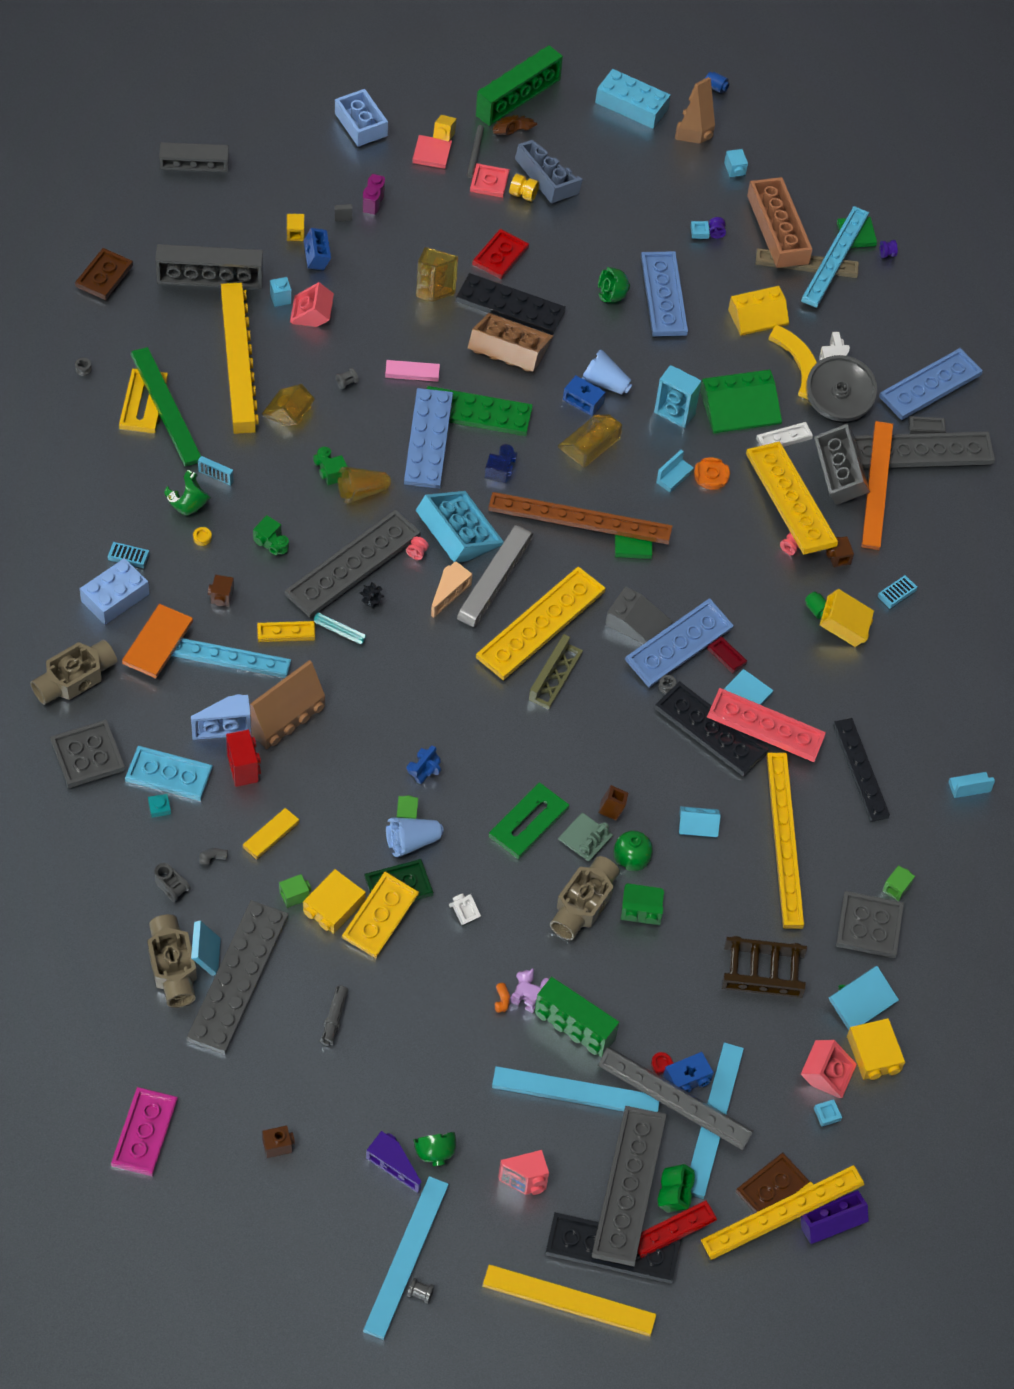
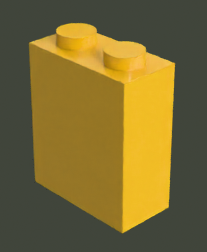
[820,589,874,647]
[303,869,366,934]
[847,1018,905,1080]

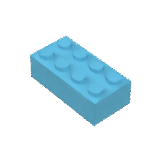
[595,69,671,129]

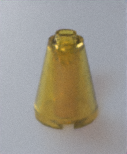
[338,466,391,503]

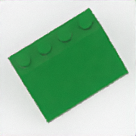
[700,369,782,433]

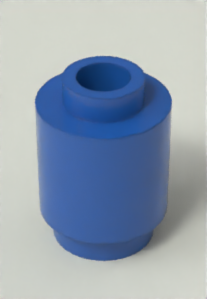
[705,72,730,94]

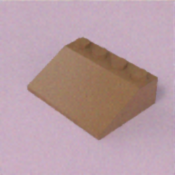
[468,313,553,371]
[250,660,325,750]

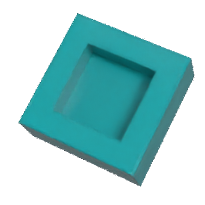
[148,794,171,818]

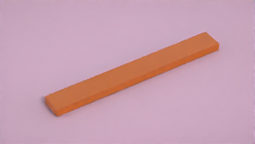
[861,421,893,550]

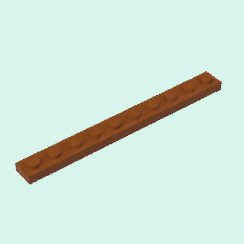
[488,492,673,545]

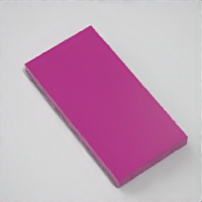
[111,1087,178,1177]

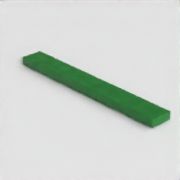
[131,347,201,467]

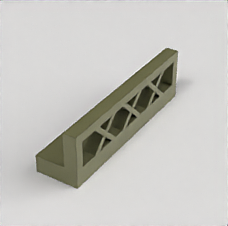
[529,634,583,709]

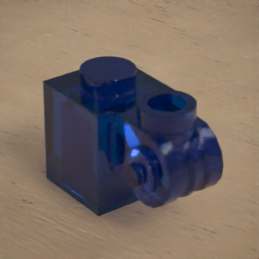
[485,444,518,483]

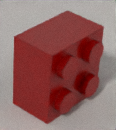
[226,729,261,787]

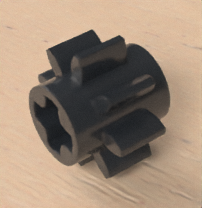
[360,582,384,607]

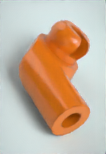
[494,983,510,1013]

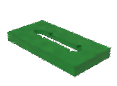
[488,782,569,860]

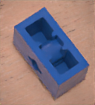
[303,228,331,270]
[563,375,605,417]
[663,1052,714,1093]

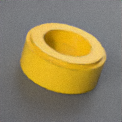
[193,527,212,546]

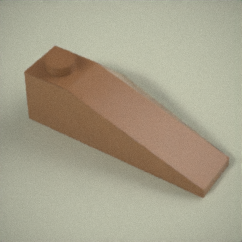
[675,77,715,144]

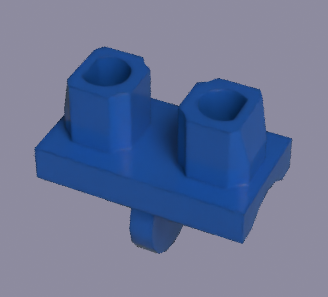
[406,746,441,784]

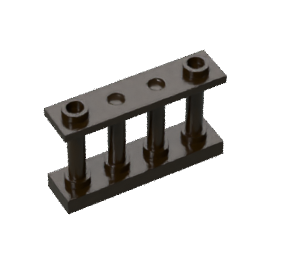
[722,936,807,998]

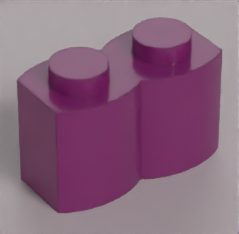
[363,174,385,215]

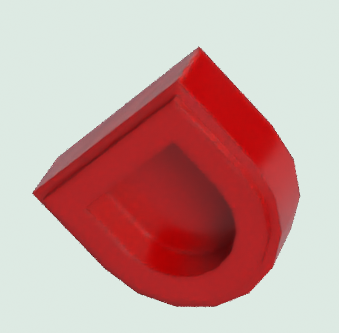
[651,1052,673,1075]

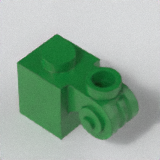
[313,446,349,486]
[253,515,289,555]

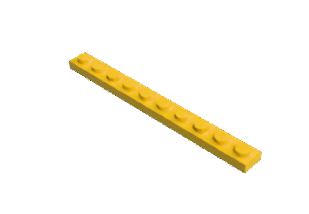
[767,753,804,929]

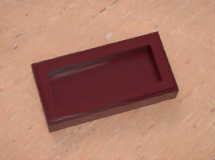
[707,636,747,674]

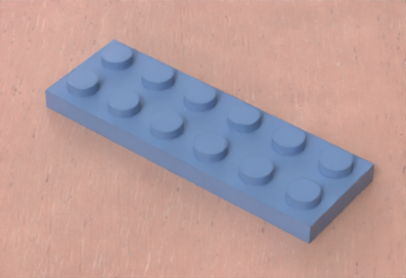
[641,251,688,336]
[879,348,983,420]
[404,388,453,489]
[625,598,734,687]

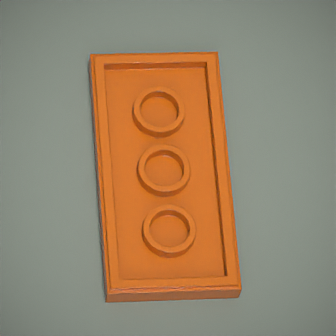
[122,604,193,678]

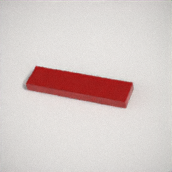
[637,1200,717,1258]

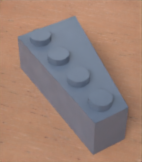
[515,140,583,203]

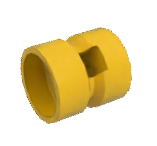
[509,173,539,202]

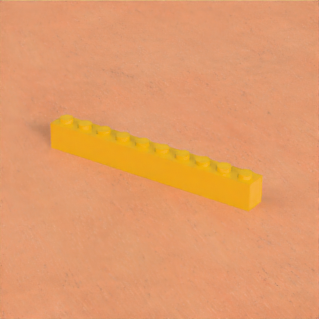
[221,283,259,434]

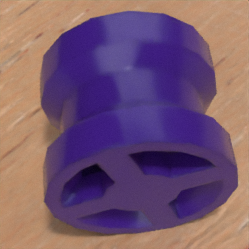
[709,217,726,239]
[879,240,898,258]

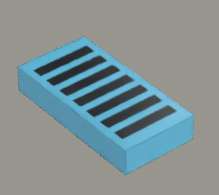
[198,456,234,486]
[107,542,149,569]
[877,575,918,609]

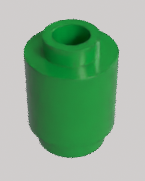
[805,592,826,619]

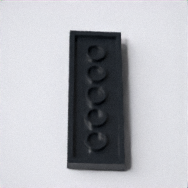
[456,273,566,335]
[654,681,768,776]
[545,1212,681,1284]

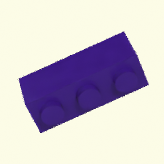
[800,1190,869,1244]

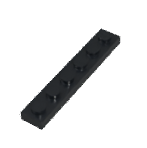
[833,718,890,822]

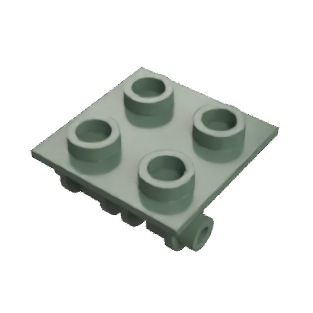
[558,813,613,862]

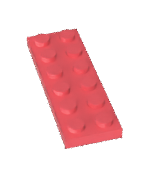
[707,688,826,762]

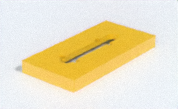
[119,368,168,433]

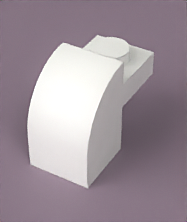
[819,332,850,360]

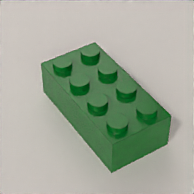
[534,976,619,1057]

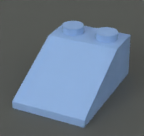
[191,694,251,740]

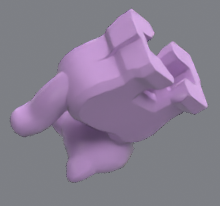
[510,968,549,1013]

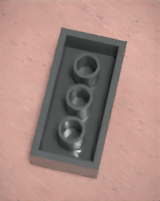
[814,424,870,505]

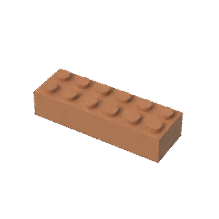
[747,177,813,268]

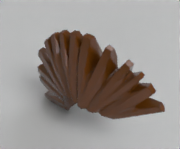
[493,115,537,135]

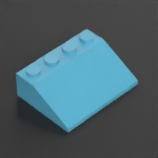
[416,491,504,562]

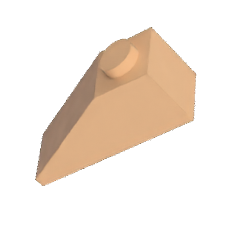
[431,561,472,618]

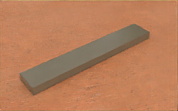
[755,248,859,278]

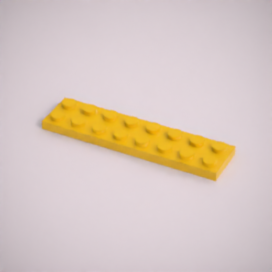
[746,441,838,555]
[476,566,606,681]

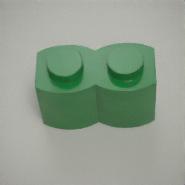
[657,1164,695,1213]

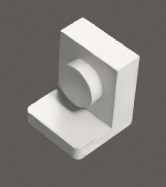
[449,893,481,925]

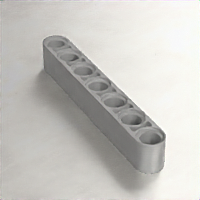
[457,525,533,628]

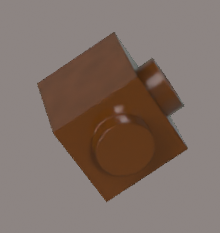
[826,536,854,567]
[208,574,234,606]
[598,785,629,821]
[262,1125,295,1158]

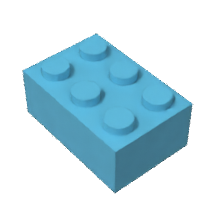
[654,365,702,428]

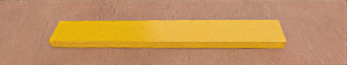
[701,1165,864,1260]
[482,1264,656,1337]

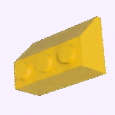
[728,286,789,336]

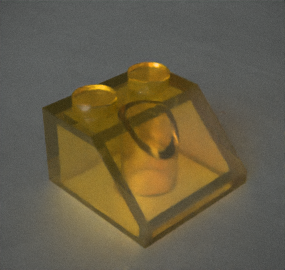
[262,384,315,427]

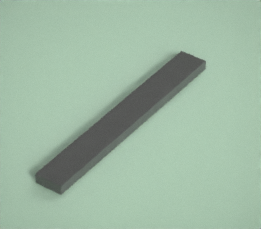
[598,1047,753,1150]

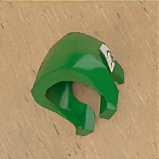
[164,470,211,516]

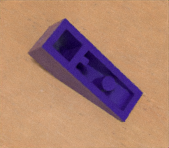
[366,1131,421,1193]

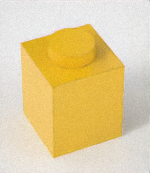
[433,115,457,141]
[287,214,304,241]

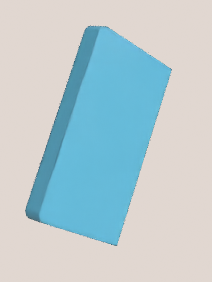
[656,450,694,493]
[948,772,995,798]
[679,806,720,837]

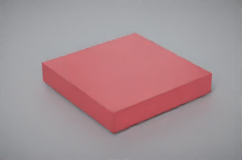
[412,135,452,169]
[470,164,510,198]

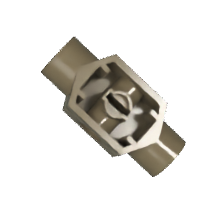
[30,640,117,705]
[550,856,620,940]
[147,914,197,1008]

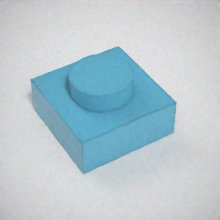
[690,221,709,239]
[814,1099,842,1127]

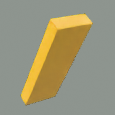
[257,621,315,642]
[243,808,299,860]

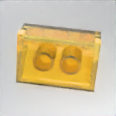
[416,247,458,302]
[558,414,622,468]

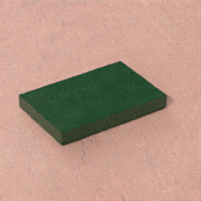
[364,859,434,901]

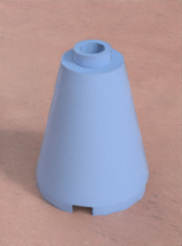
[582,349,632,395]
[386,817,443,857]

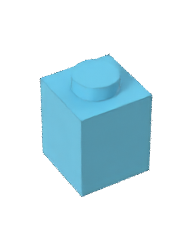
[724,149,748,177]
[270,277,291,307]

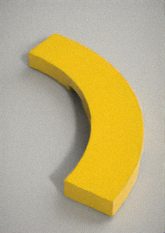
[769,325,817,400]

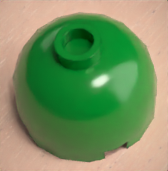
[598,267,630,303]
[613,831,653,871]
[413,1132,457,1167]

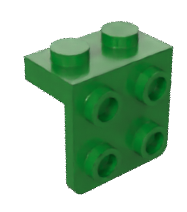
[620,883,664,925]

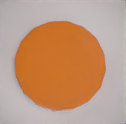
[694,457,730,490]

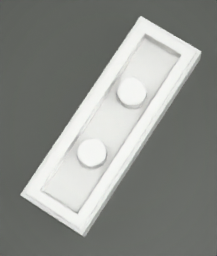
[756,422,813,447]

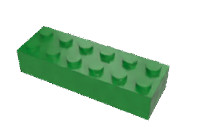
[476,45,563,127]

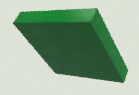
[837,217,877,248]
[615,535,652,559]

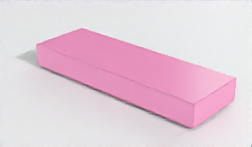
[385,360,440,382]

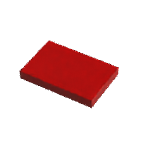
[472,229,529,280]

